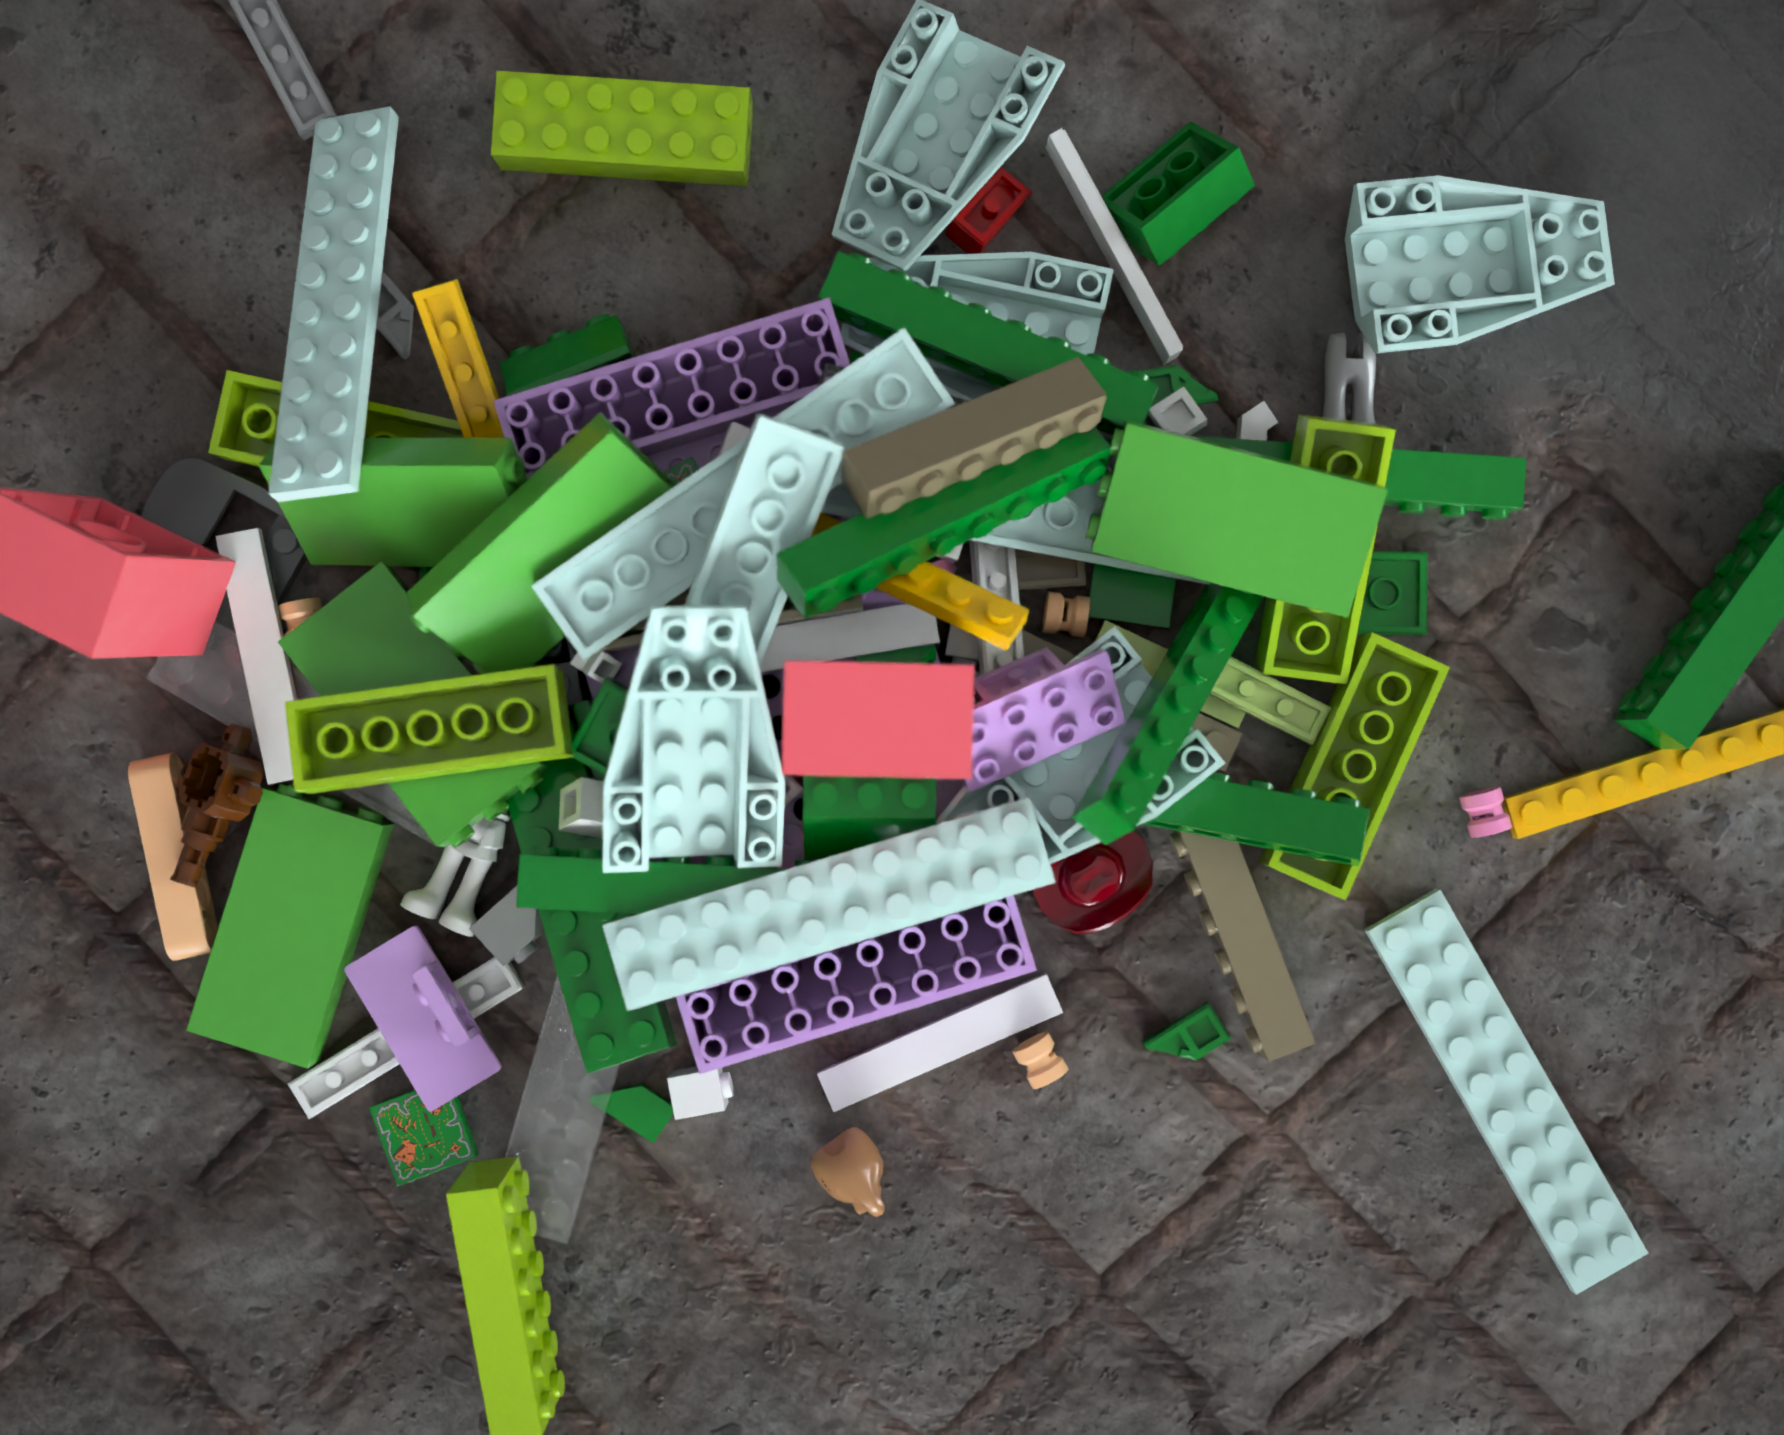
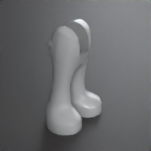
[1323,332,1376,424]

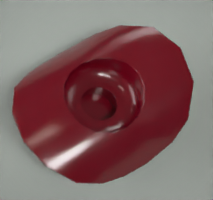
[1032,830,1153,934]

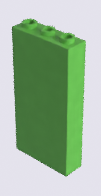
[406,413,677,675]
[1085,420,1388,618]
[258,438,528,567]
[278,561,549,848]
[186,782,395,1068]

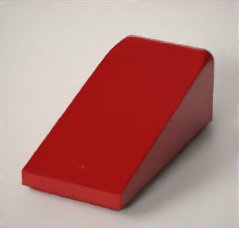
[945,166,1032,254]

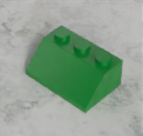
[1101,121,1255,266]
[499,314,636,396]
[803,775,936,860]

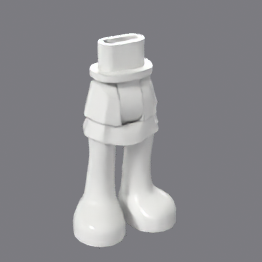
[400,808,511,937]

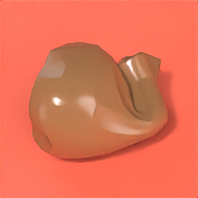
[810,1127,885,1217]

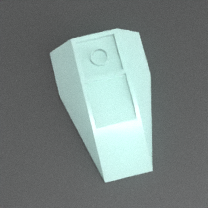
[831,0,1065,272]
[1345,175,1615,354]
[841,252,1114,403]
[602,606,785,873]
[936,626,1225,864]

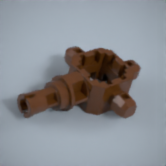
[170,723,264,887]

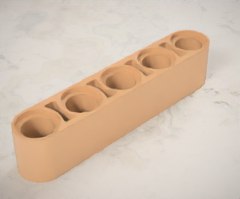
[128,752,218,961]

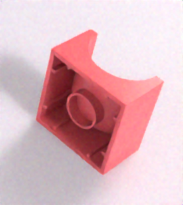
[0,487,236,658]
[782,661,974,779]

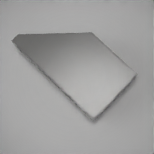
[376,272,414,360]

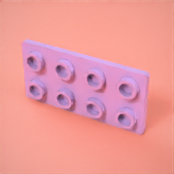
[963,647,1125,791]
[344,926,502,1112]

